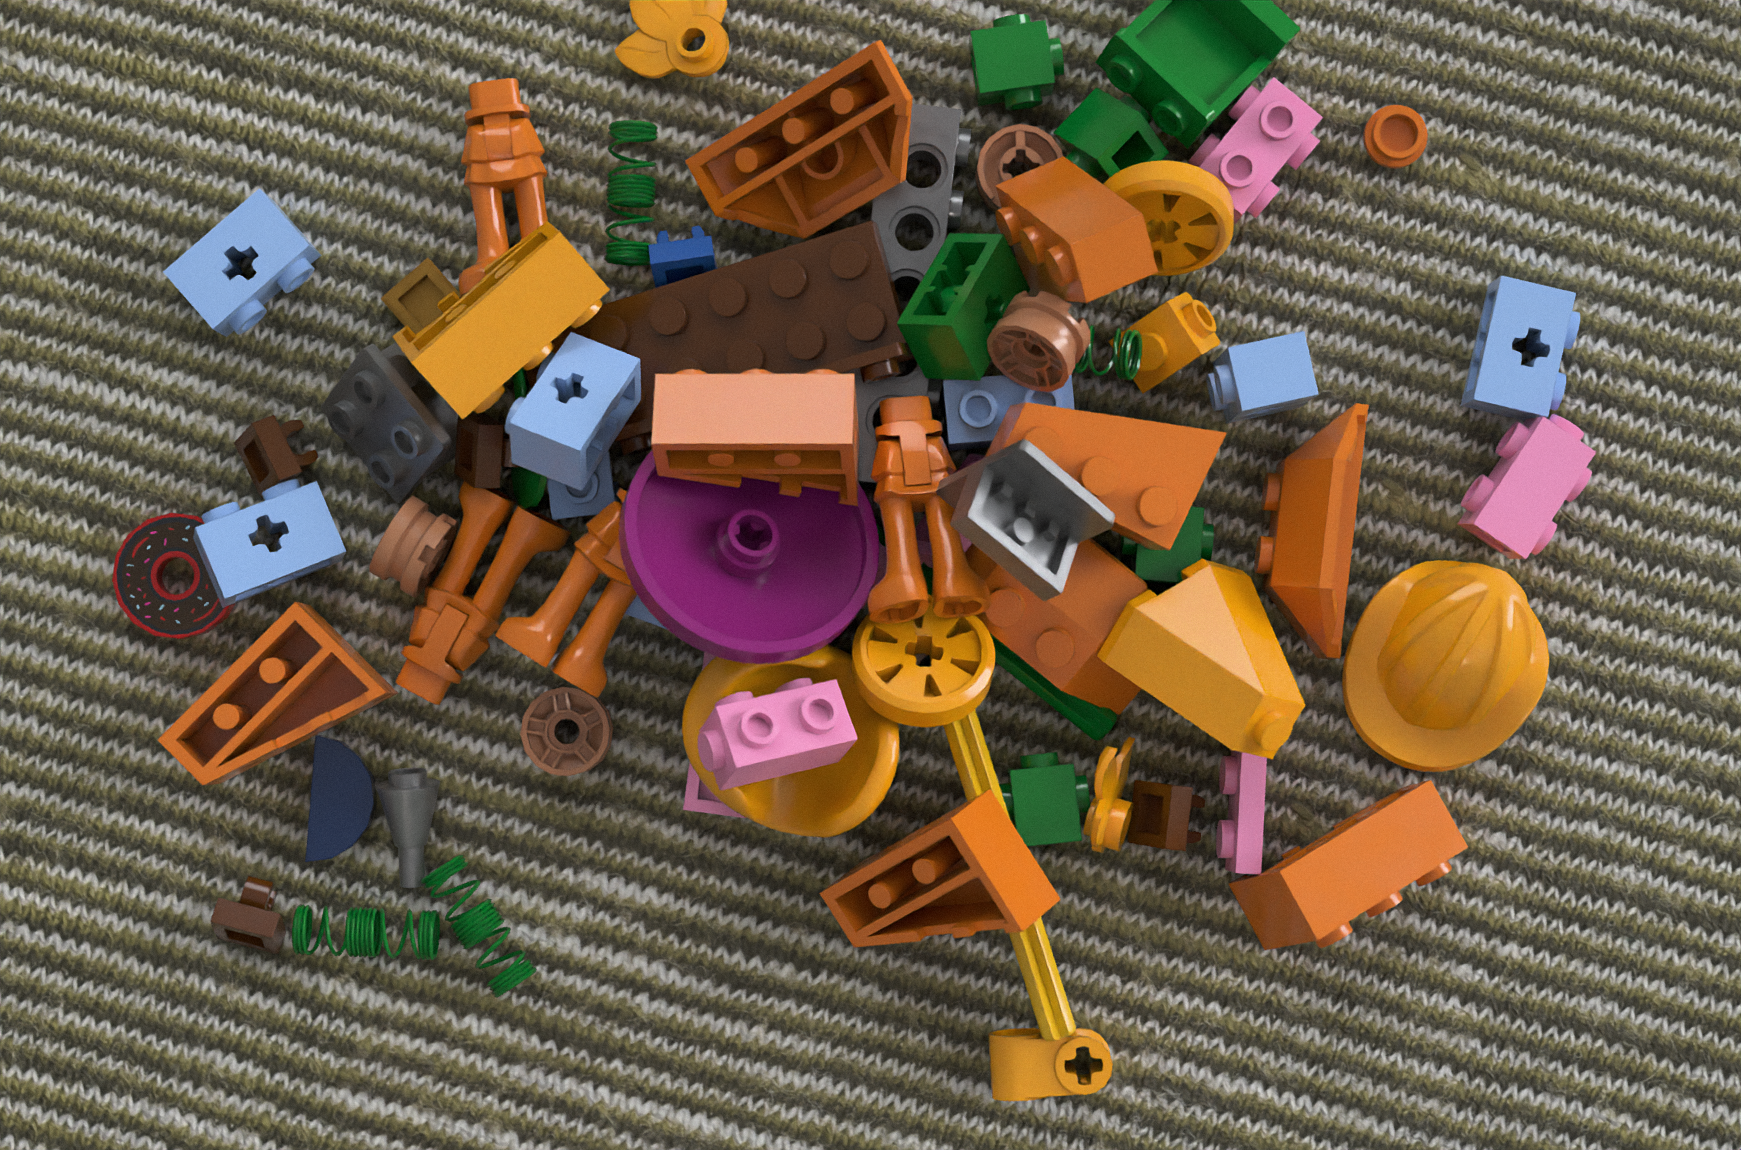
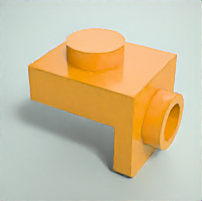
[1108,292,1220,394]

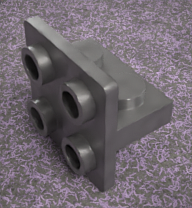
[321,343,458,503]
[936,439,1116,601]

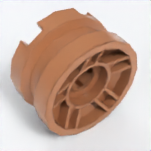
[975,124,1063,212]
[987,290,1091,392]
[369,496,459,598]
[520,687,614,776]

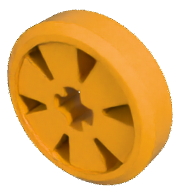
[1103,161,1234,276]
[851,595,995,727]

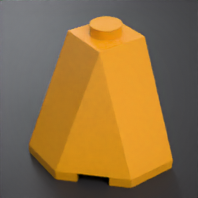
[1097,559,1305,759]

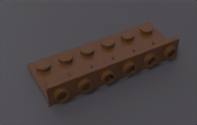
[526,220,915,456]

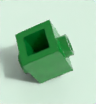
[968,14,1064,110]
[1053,87,1169,184]
[1121,507,1214,586]
[999,752,1090,846]

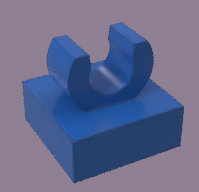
[648,226,717,288]

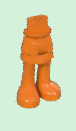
[458,78,549,298]
[867,396,991,624]
[395,481,572,705]
[495,488,637,698]

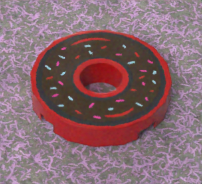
[112,513,235,639]

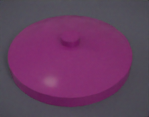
[619,450,880,664]

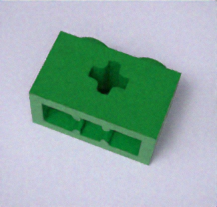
[896,233,1031,381]

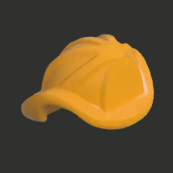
[1342,560,1549,772]
[682,644,899,838]

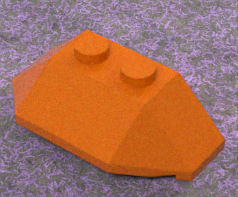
[685,40,913,239]
[1254,403,1369,660]
[932,538,1149,715]

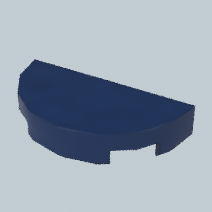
[305,735,377,862]

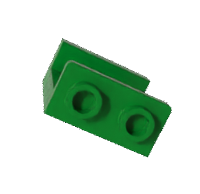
[1095,0,1301,149]

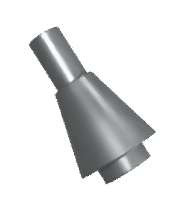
[376,768,440,888]

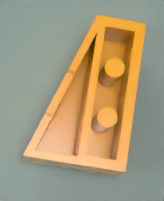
[392,221,610,419]

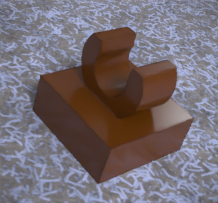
[454,411,521,488]
[234,415,319,499]
[1127,780,1205,851]
[210,876,286,955]

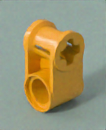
[988,1028,1113,1101]

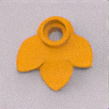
[615,0,729,79]
[1083,737,1136,853]

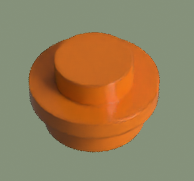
[1363,105,1428,169]

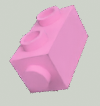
[1188,77,1323,225]
[1458,414,1596,559]
[698,678,858,791]

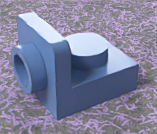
[547,451,621,520]

